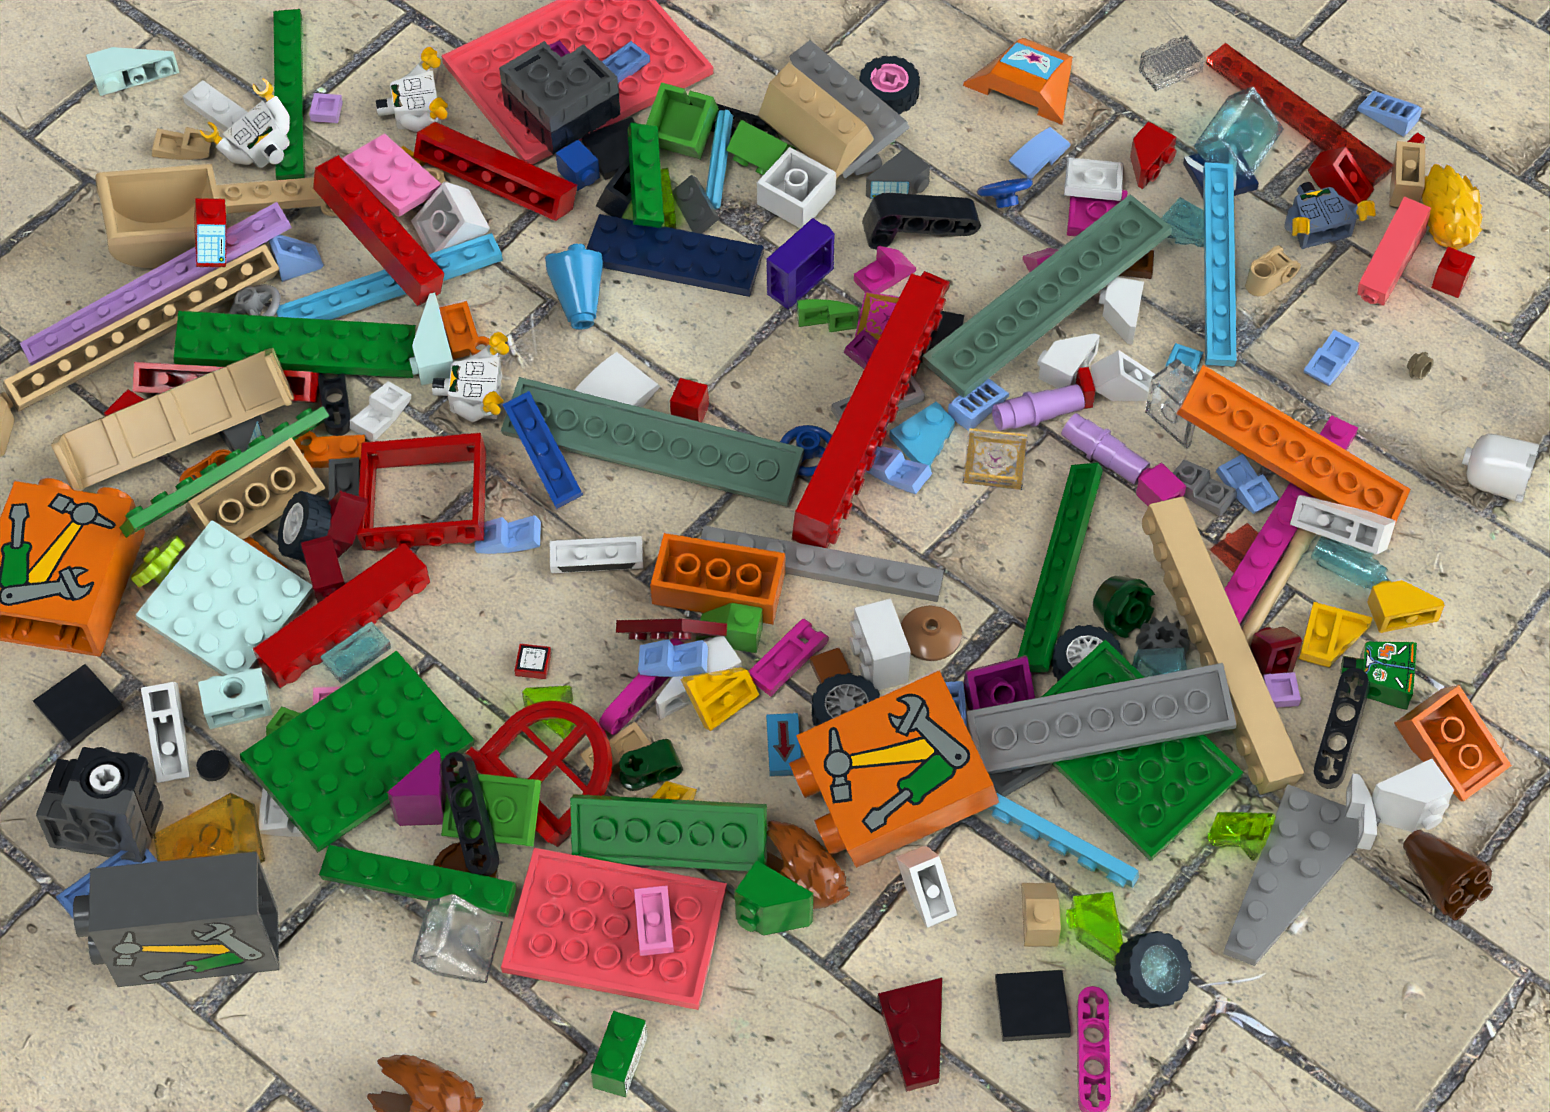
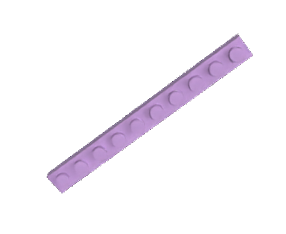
[20,202,292,366]

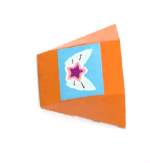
[963,38,1073,125]

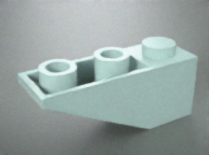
[86,47,179,96]

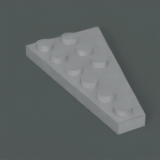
[789,40,909,179]
[1223,784,1381,966]

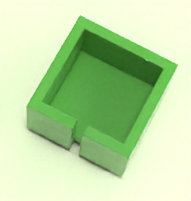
[646,82,719,160]

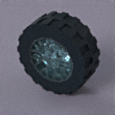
[1114,931,1192,1009]

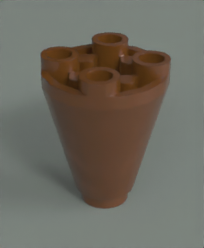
[1403,830,1493,920]

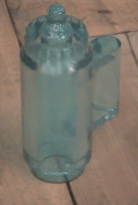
[1311,536,1393,589]

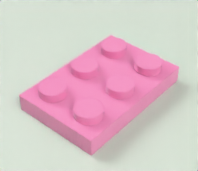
[342,133,441,217]

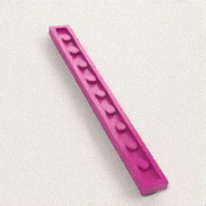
[1224,415,1358,626]

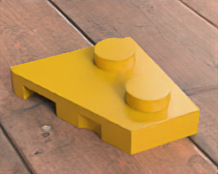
[1299,602,1373,667]
[680,667,759,731]

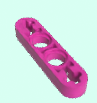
[599,639,685,735]
[1076,986,1111,1112]

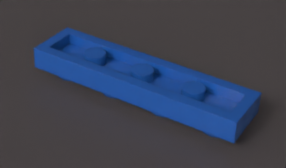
[503,391,583,509]

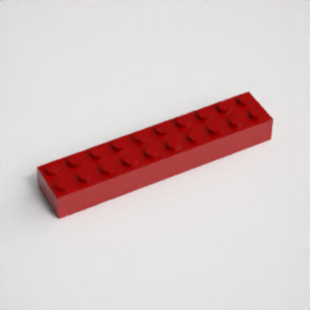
[791,273,946,548]

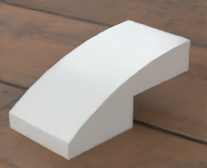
[350,381,411,442]
[1345,774,1377,850]

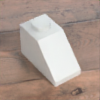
[1099,277,1144,345]
[1037,333,1100,388]
[1091,350,1158,401]
[896,845,957,928]

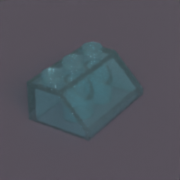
[1193,86,1284,181]

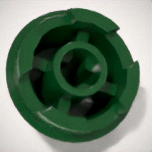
[1093,576,1155,638]

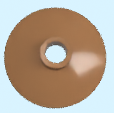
[901,605,962,661]

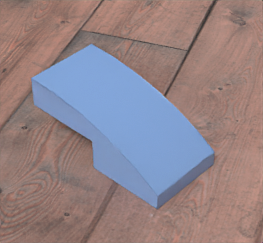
[1009,127,1071,179]
[1303,330,1359,386]
[866,446,932,494]
[1216,454,1279,514]
[475,515,541,554]
[638,639,708,677]

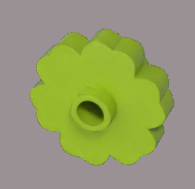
[131,535,185,588]

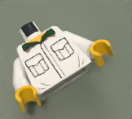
[376,47,448,132]
[200,78,290,168]
[432,332,509,422]

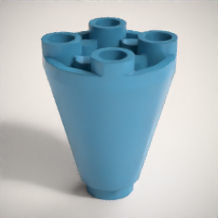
[545,244,603,330]

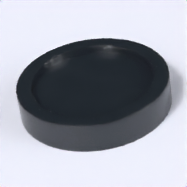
[196,750,230,781]

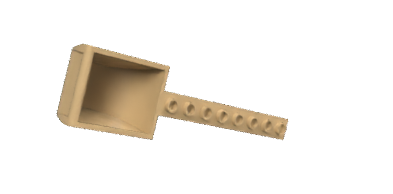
[95,164,446,268]

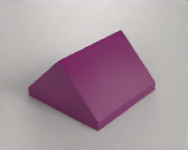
[964,655,1035,711]
[387,750,447,826]

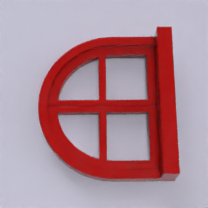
[465,701,612,847]

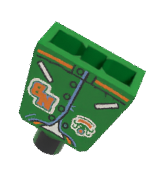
[1340,641,1417,710]

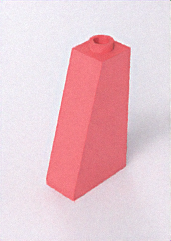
[1357,197,1431,306]

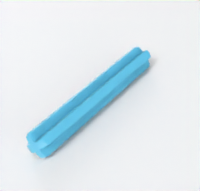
[706,110,733,209]

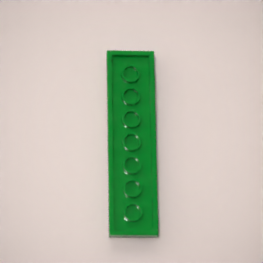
[173,311,416,378]

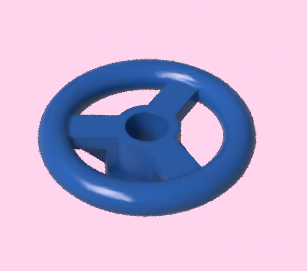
[977,178,1033,208]
[780,425,832,476]

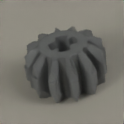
[1135,615,1190,670]

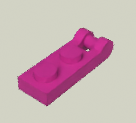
[748,619,829,697]

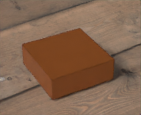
[810,647,851,684]

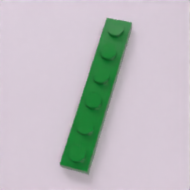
[319,845,517,917]

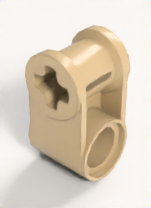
[1245,245,1301,297]

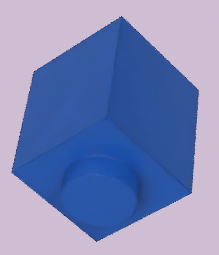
[556,140,600,191]

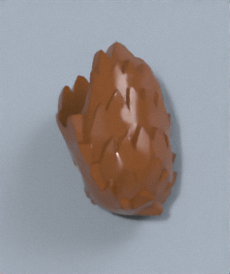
[767,820,850,909]
[367,1054,484,1112]

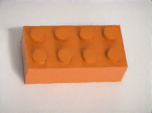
[650,533,785,625]

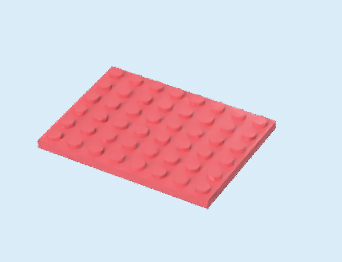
[441,0,713,165]

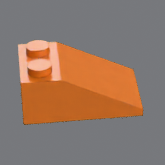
[1394,685,1512,801]

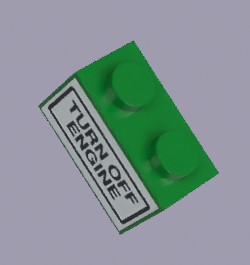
[591,1011,647,1098]

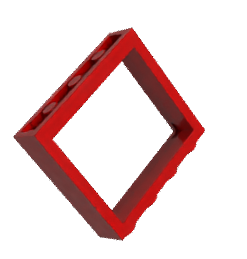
[357,433,486,551]

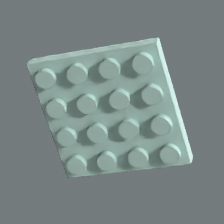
[136,520,314,676]

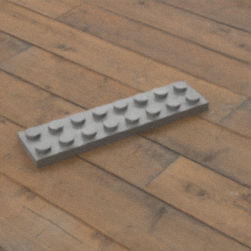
[966,663,1236,774]

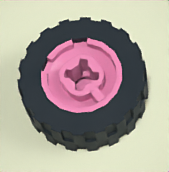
[859,55,920,114]

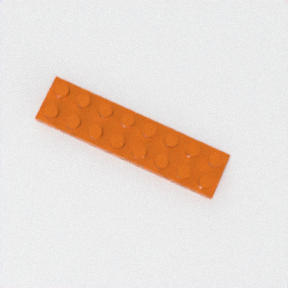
[1176,365,1411,524]

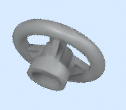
[229,284,281,316]

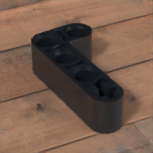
[862,193,981,250]

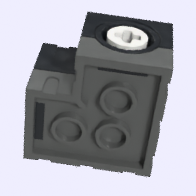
[499,41,620,155]
[36,747,164,863]

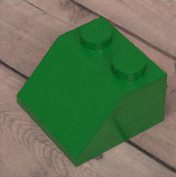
[735,860,813,936]

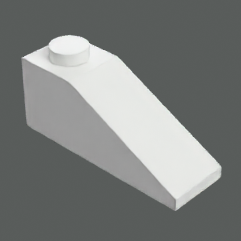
[1290,495,1396,555]
[656,636,742,720]
[141,682,190,783]

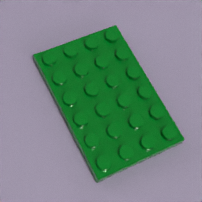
[1041,640,1244,861]
[240,651,474,853]

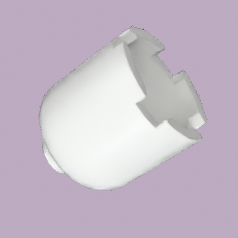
[1462,434,1539,503]

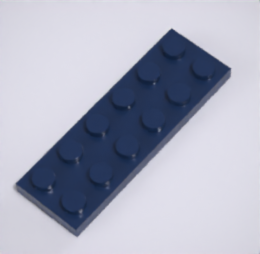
[586,214,764,297]

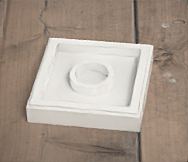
[1064,158,1123,201]

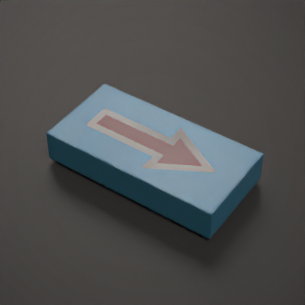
[766,713,801,776]

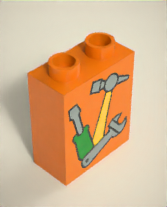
[0,478,145,657]
[789,670,999,868]

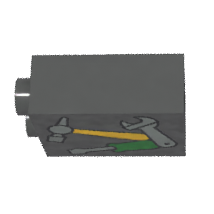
[73,851,279,987]

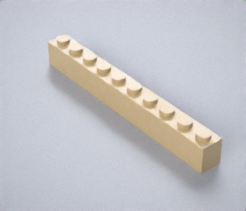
[3,244,279,412]
[1142,496,1304,795]

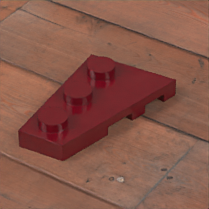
[616,618,727,641]
[877,977,942,1092]

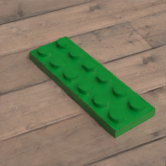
[570,794,767,871]

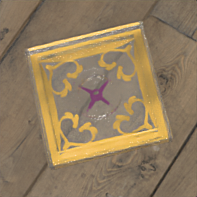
[962,428,1028,490]

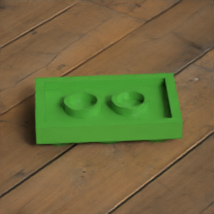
[441,771,541,846]

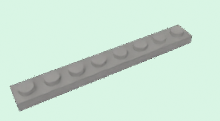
[700,526,944,602]

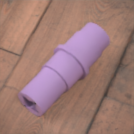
[992,384,1085,431]
[1061,413,1150,485]

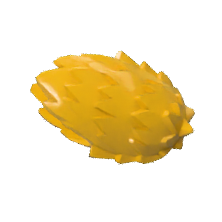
[1422,164,1483,250]

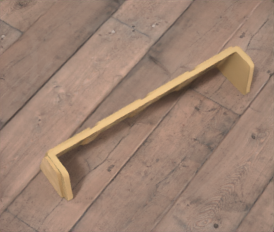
[51,348,294,491]

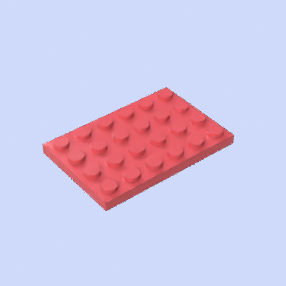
[501,848,727,1010]

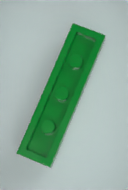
[627,123,664,228]

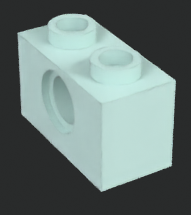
[198,667,273,729]

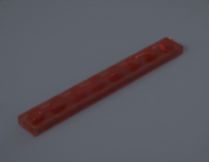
[1206,43,1393,187]

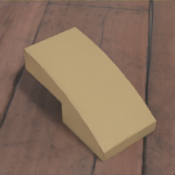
[152,127,213,160]
[580,722,651,775]

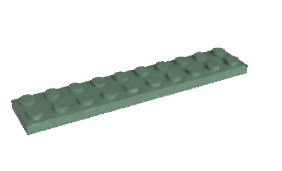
[923,194,1172,398]
[501,377,804,507]

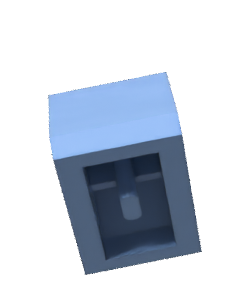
[269,234,324,282]

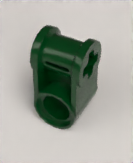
[619,739,683,791]

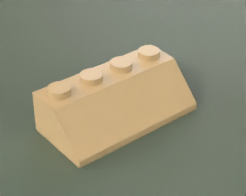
[758,62,874,179]
[185,437,325,540]

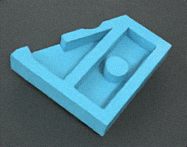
[889,401,955,469]

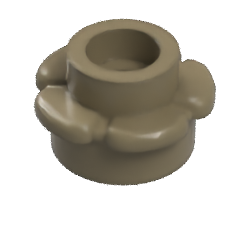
[1407,352,1434,380]

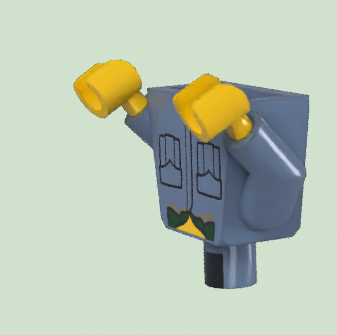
[1284,182,1376,249]

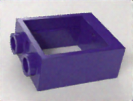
[766,218,835,309]

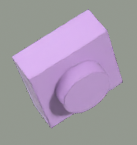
[309,93,343,123]
[1263,672,1301,708]

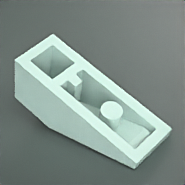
[409,293,453,385]

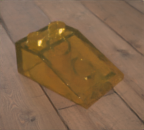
[153,793,265,863]

